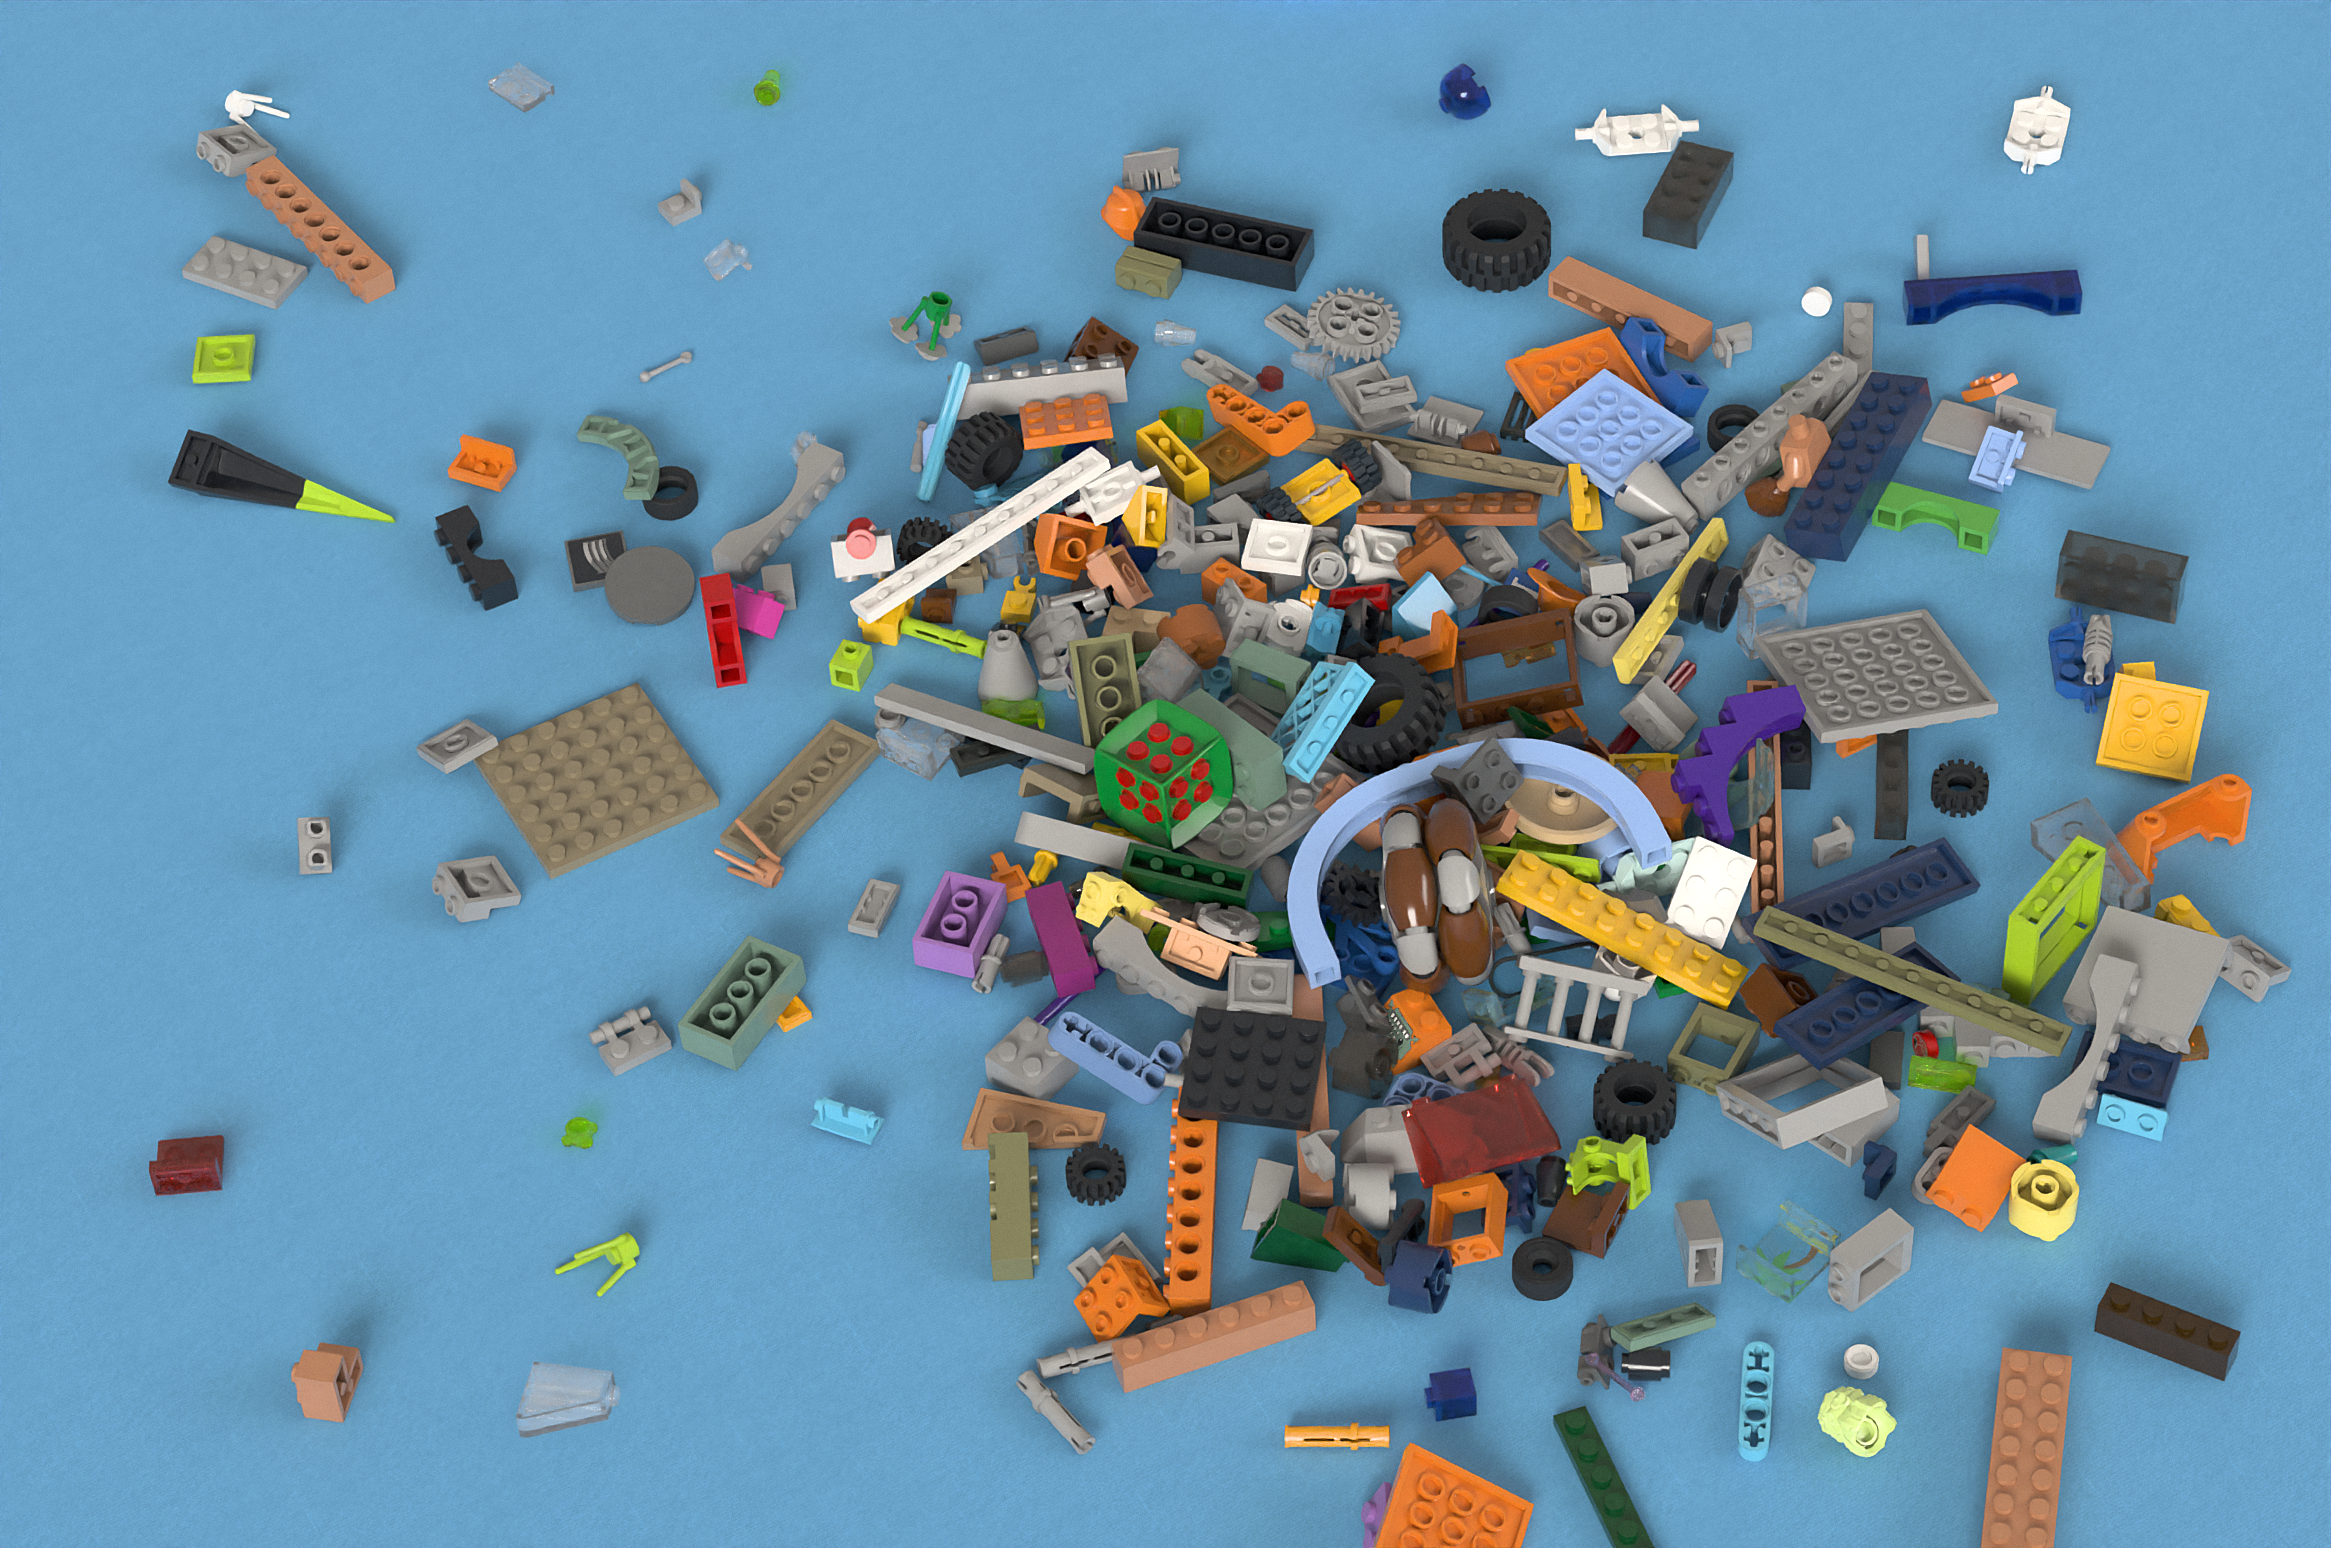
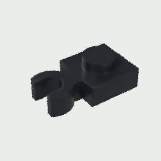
[1565,1013,1617,1048]

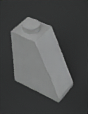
[1807,1090,1900,1168]
[1674,1199,1723,1288]

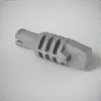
[2082,615,2113,685]

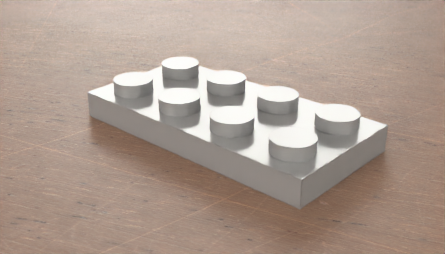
[182,235,308,310]

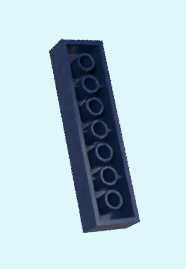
[1784,372,1932,562]

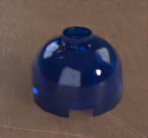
[1438,63,1491,120]

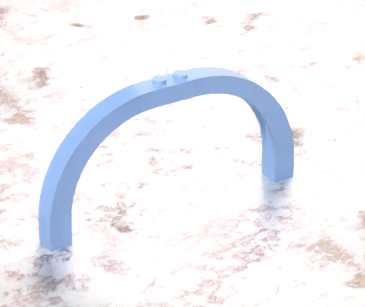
[1287,738,1672,989]

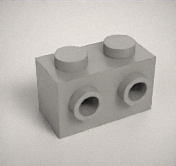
[1621,517,1689,581]

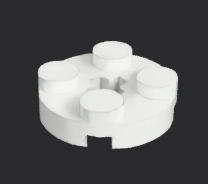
[1263,599,1313,657]

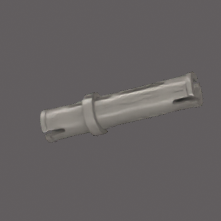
[1036,1332,1136,1380]
[1016,1370,1096,1455]

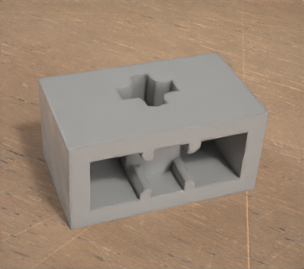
[1579,554,1632,596]

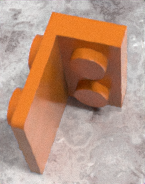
[1074,1254,1170,1343]

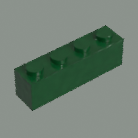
[1121,842,1254,911]

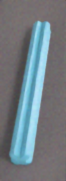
[916,362,971,503]

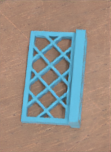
[1270,661,1375,783]

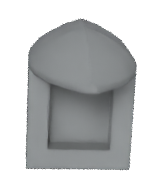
[1298,1129,1339,1183]

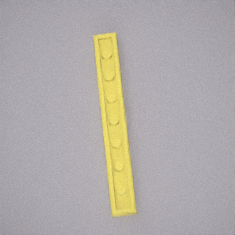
[1612,518,1729,684]

